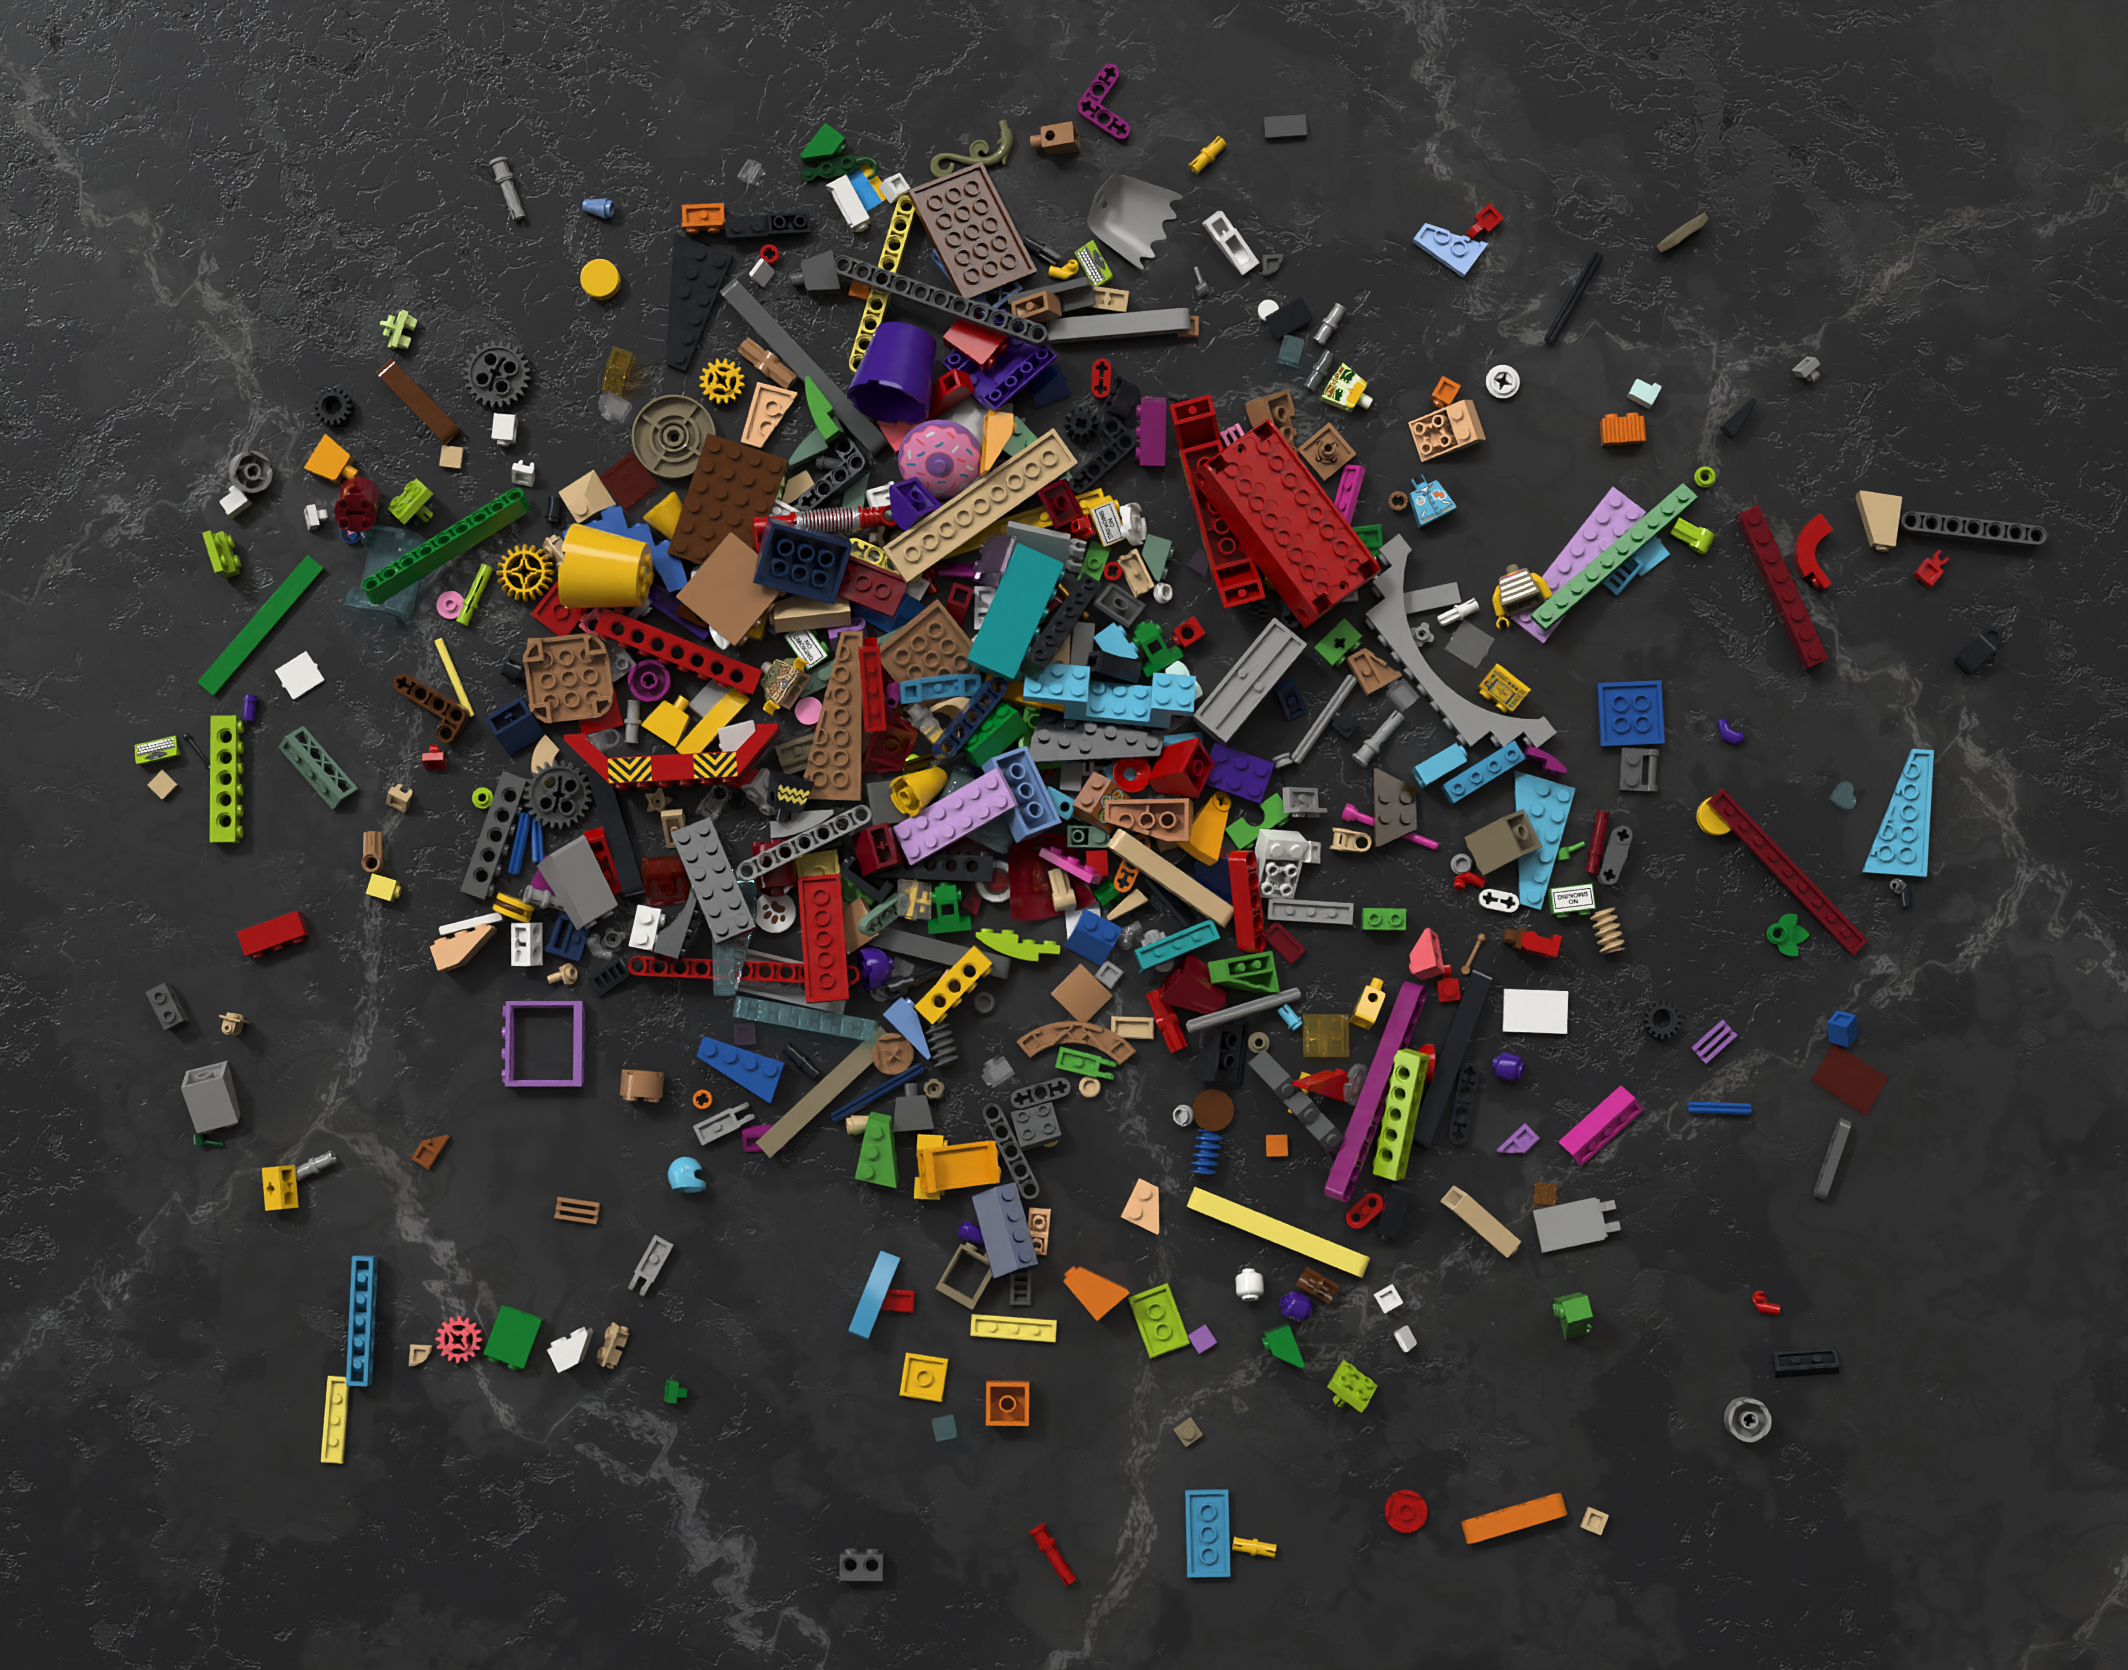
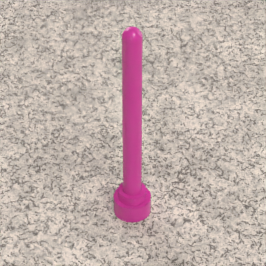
[1341,803,1439,850]

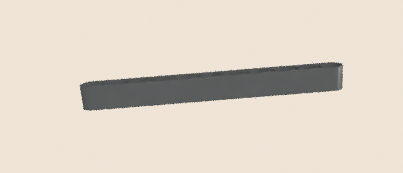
[833,255,1049,348]
[719,278,889,457]

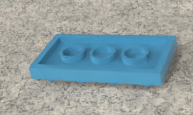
[1185,1489,1230,1578]

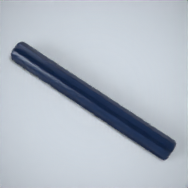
[830,1063,926,1123]

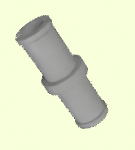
[1313,303,1347,346]
[624,700,641,743]
[295,1151,337,1181]

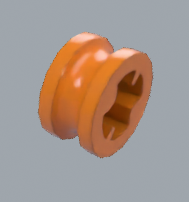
[693,1090,713,1109]

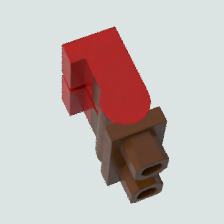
[1502,927,1562,959]

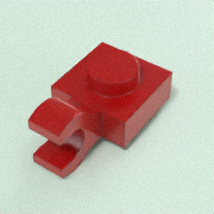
[1466,203,1504,239]
[1436,964,1461,1002]

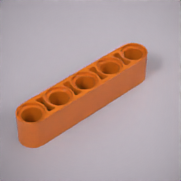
[1461,1493,1568,1544]

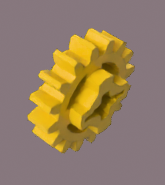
[699,359,745,405]

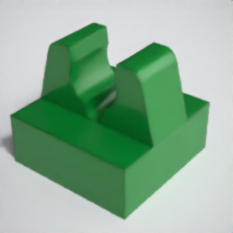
[1093,880,1121,909]
[664,1379,688,1404]

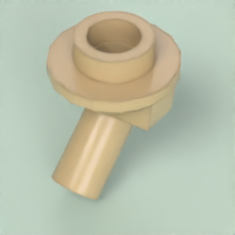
[547,963,577,984]

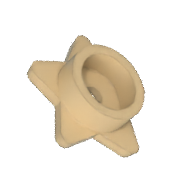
[645,788,672,813]

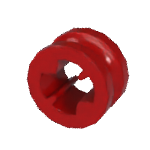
[760,244,779,265]
[1103,562,1122,582]

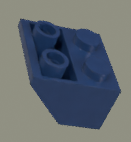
[485,696,546,756]

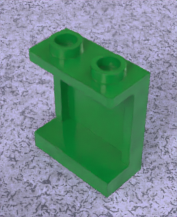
[484,1304,544,1371]

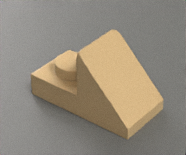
[661,809,686,848]

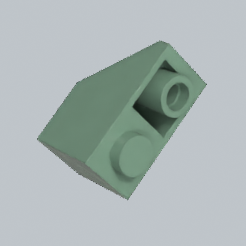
[1141,534,1174,583]
[1067,826,1110,850]

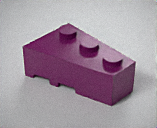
[1136,397,1167,466]

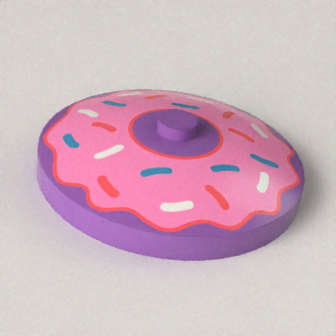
[898,420,982,499]

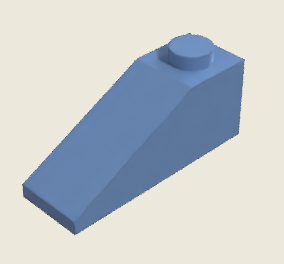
[883,997,931,1060]

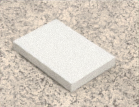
[1502,989,1568,1034]

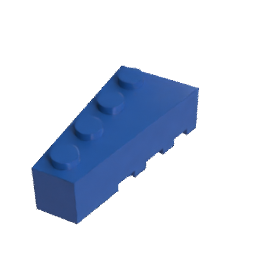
[697,1036,786,1104]

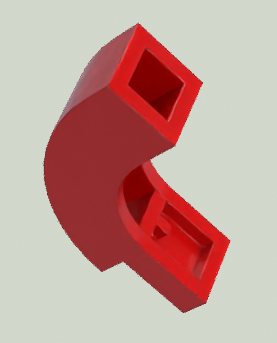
[1793,513,1833,591]

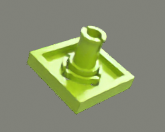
[388,478,433,525]
[1327,1360,1378,1413]

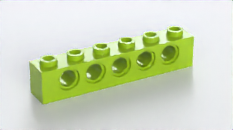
[210,715,244,844]
[1373,1049,1430,1181]

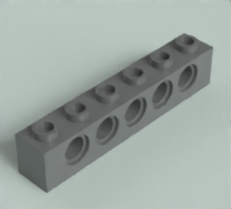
[460,771,529,901]

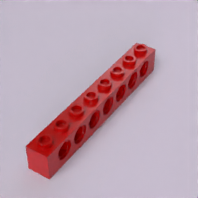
[594,608,763,697]

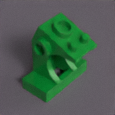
[1132,621,1183,678]
[928,882,971,934]

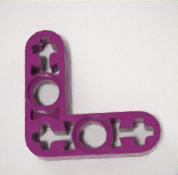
[1077,64,1130,141]

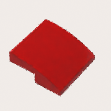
[578,683,624,734]

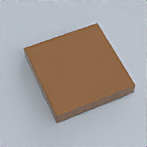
[843,897,882,955]

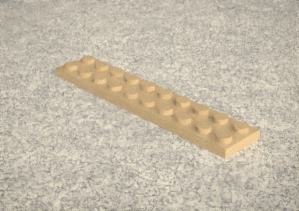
[882,428,1078,583]

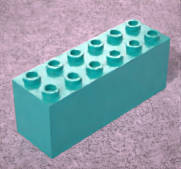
[965,543,1065,684]

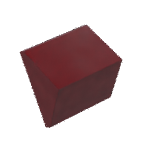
[1036,478,1084,531]

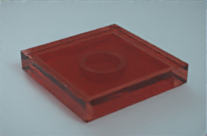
[599,451,658,511]

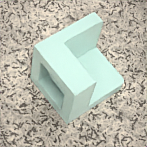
[1627,379,1662,409]

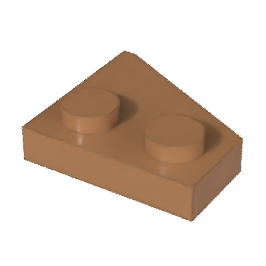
[1346,648,1402,696]

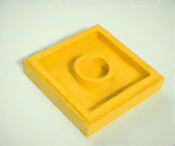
[900,1352,948,1402]

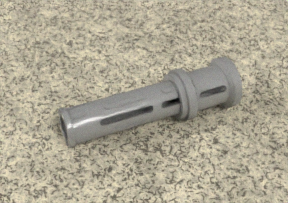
[489,156,526,221]
[1352,710,1405,768]
[523,885,566,912]

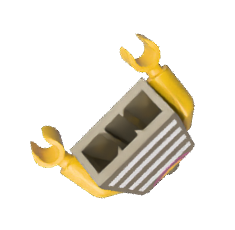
[1492,564,1553,630]

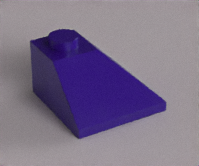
[889,477,942,532]

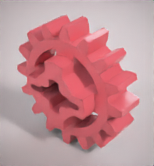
[435,1316,483,1363]

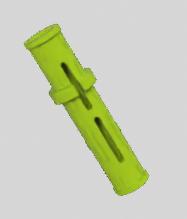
[456,564,494,626]

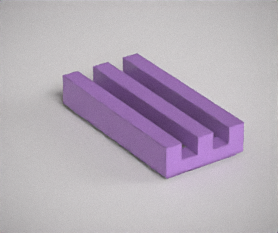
[1691,1020,1737,1064]

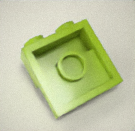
[202,530,241,579]

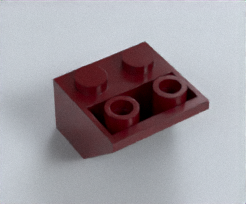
[851,822,903,877]

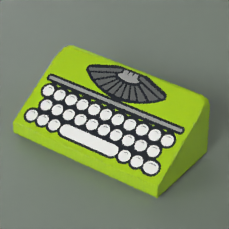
[1074,240,1113,287]
[135,736,181,766]

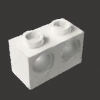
[511,923,543,966]

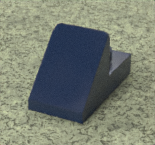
[1274,677,1307,721]

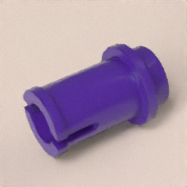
[242,694,259,721]

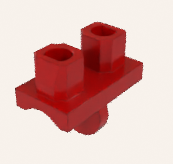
[1056,514,1096,542]

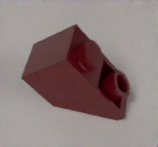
[945,582,975,629]

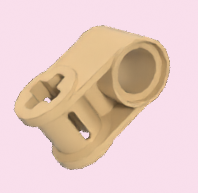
[1330,828,1371,853]

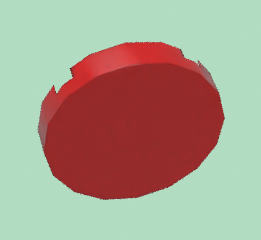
[1385,1490,1427,1533]

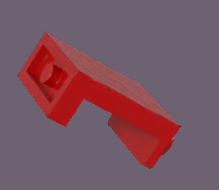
[943,313,1010,373]

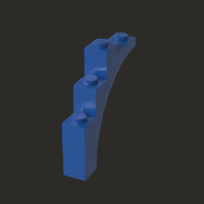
[562,506,688,598]

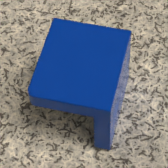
[1827,1010,1858,1047]

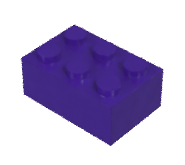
[1204,743,1274,805]

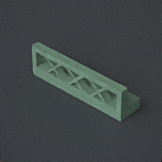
[278,726,358,810]

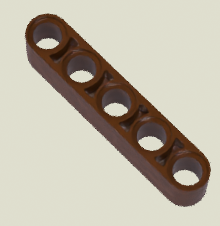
[376,358,461,445]

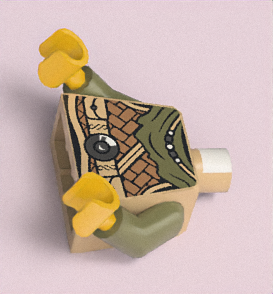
[760,657,812,716]

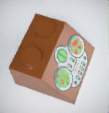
[1072,771,1131,834]

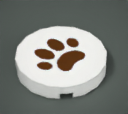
[754,894,796,933]

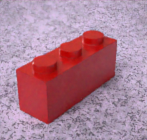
[237,911,309,959]

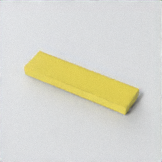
[970,1314,1057,1342]
[321,1376,350,1464]

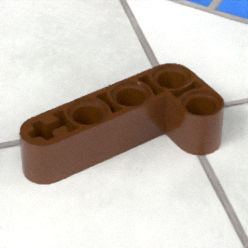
[393,674,470,743]

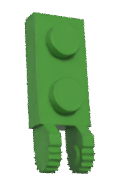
[1055,1047,1117,1080]

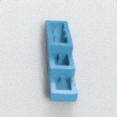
[848,1251,900,1340]

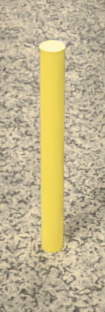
[434,638,475,718]

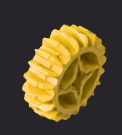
[497,544,554,602]

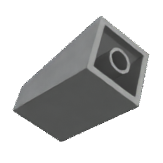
[537,835,618,930]

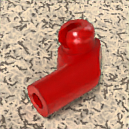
[1453,872,1486,891]

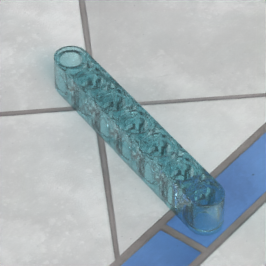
[732,996,879,1042]

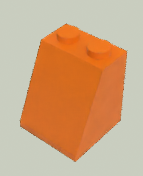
[1064,1266,1130,1321]

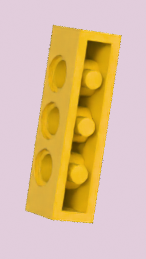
[914,945,993,1025]

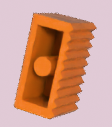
[1600,413,1646,446]

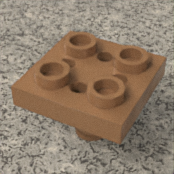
[1297,422,1356,482]

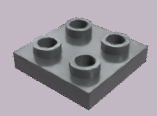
[1011,1100,1062,1151]

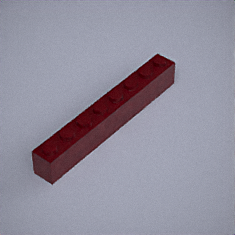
[1735,505,1828,670]

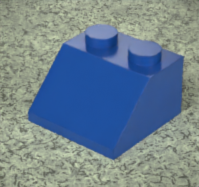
[1064,909,1123,966]

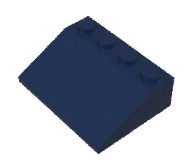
[753,517,853,605]

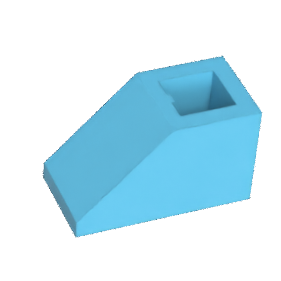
[1093,623,1140,661]

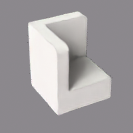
[220,486,252,519]

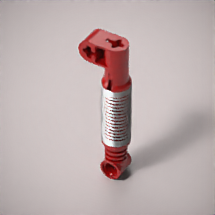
[752,505,897,554]

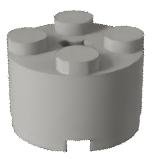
[1724,1397,1772,1442]

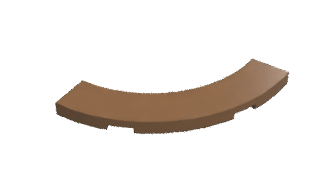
[1017,1021,1136,1065]

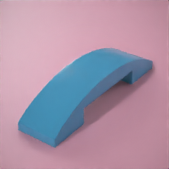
[899,673,981,704]

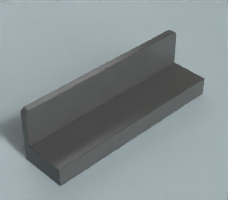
[1007,277,1096,313]

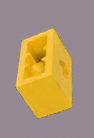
[262,1165,299,1211]

